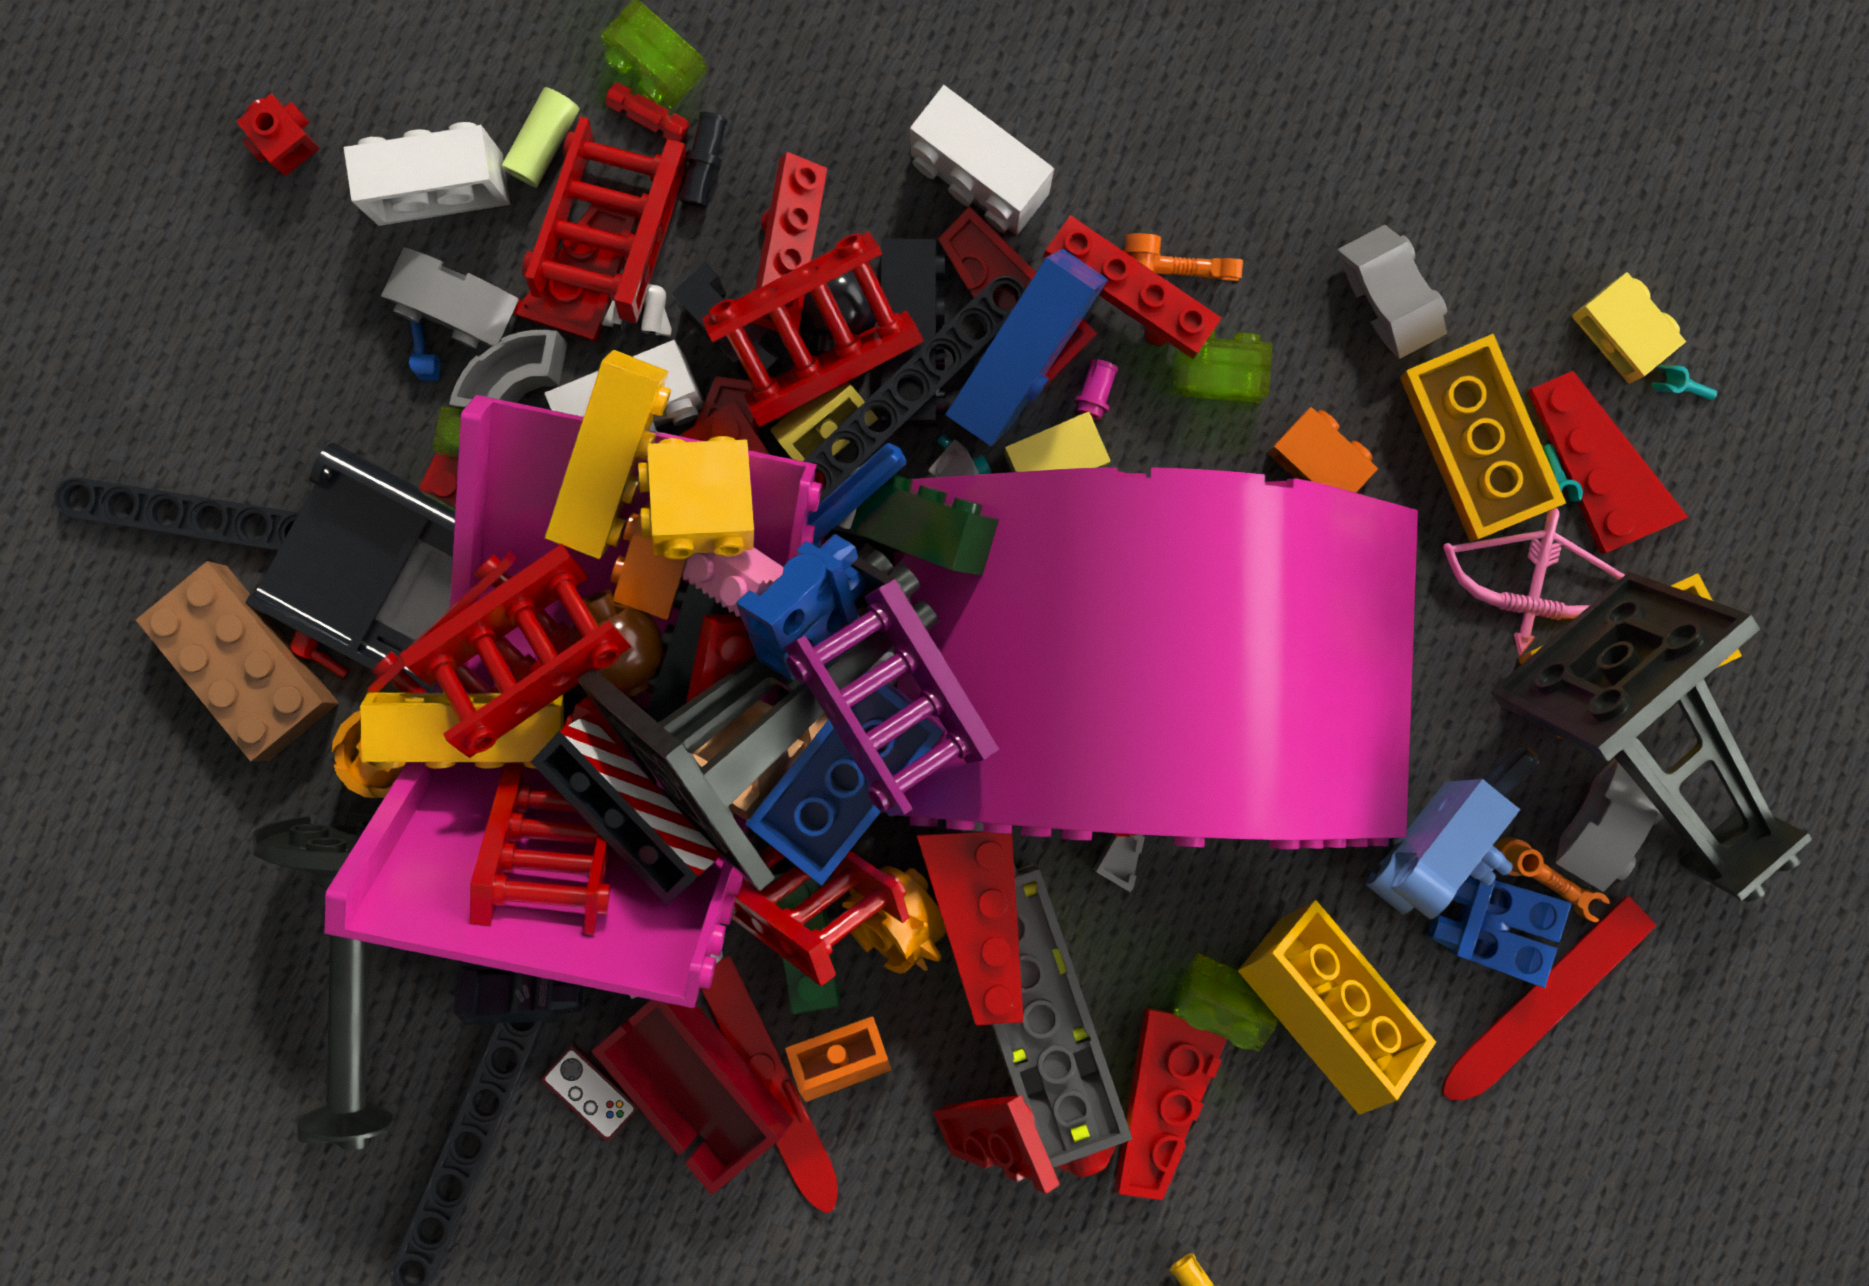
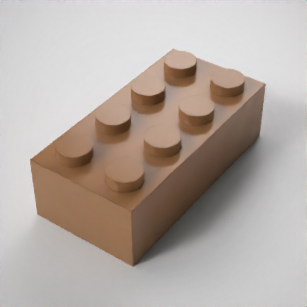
[136,561,339,762]

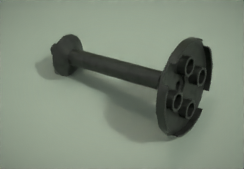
[253,814,394,1150]

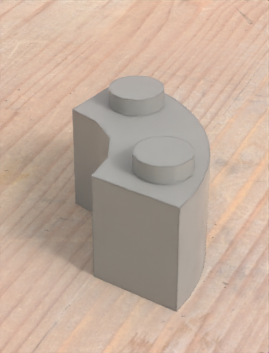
[1337,225,1447,359]
[381,248,519,349]
[449,330,568,413]
[1556,758,1664,892]

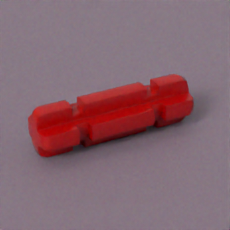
[605,82,690,143]

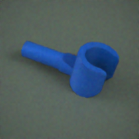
[409,319,440,381]

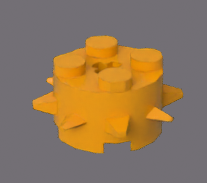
[842,866,946,974]

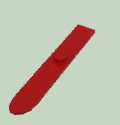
[1442,895,1657,1100]
[701,955,838,1213]

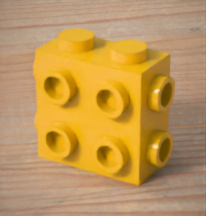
[638,436,754,559]

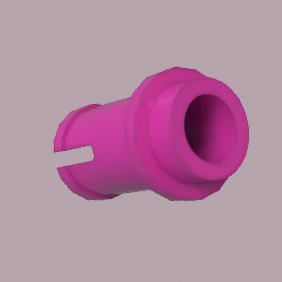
[1074,359,1118,420]

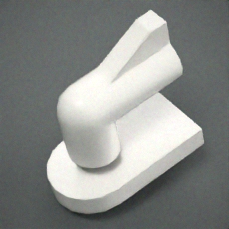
[602,269,672,337]

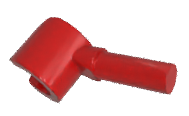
[290,630,350,679]

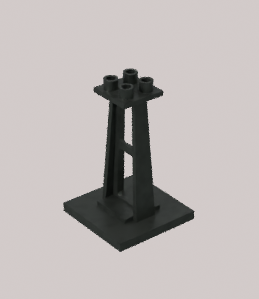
[577,550,939,891]
[1491,571,1812,902]

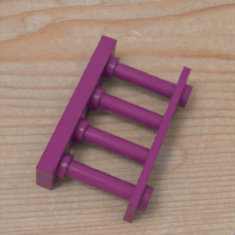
[784,579,1000,817]

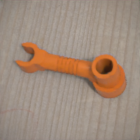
[1124,233,1243,281]
[1494,837,1610,922]

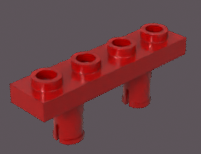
[750,152,827,332]
[1043,215,1222,360]

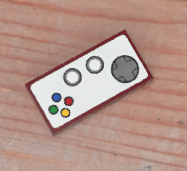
[540,1043,638,1142]

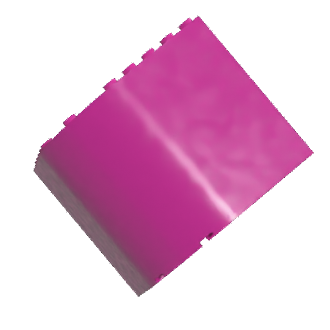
[324,395,822,1008]
[897,467,1418,849]

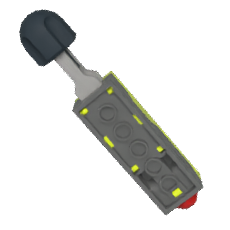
[962,822,1132,1177]

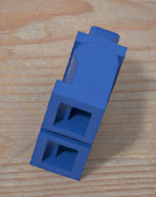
[736,535,867,682]
[1428,876,1572,988]

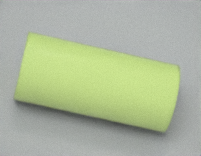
[501,87,580,188]

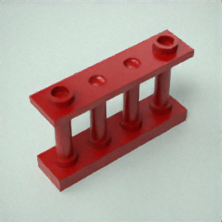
[522,116,688,323]
[702,231,924,427]
[400,544,632,758]
[367,551,574,768]
[470,763,611,935]
[730,845,910,986]

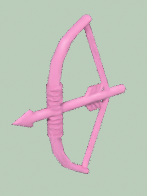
[1443,508,1625,656]

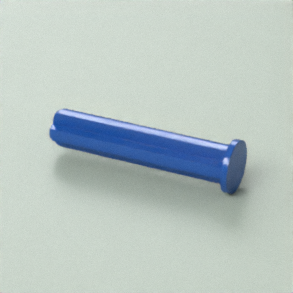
[807,443,906,548]

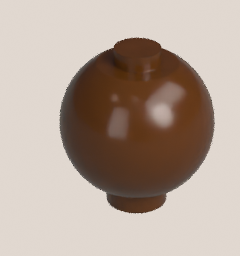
[567,590,664,697]

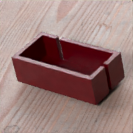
[591,1000,793,1195]

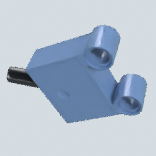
[1366,743,1540,920]

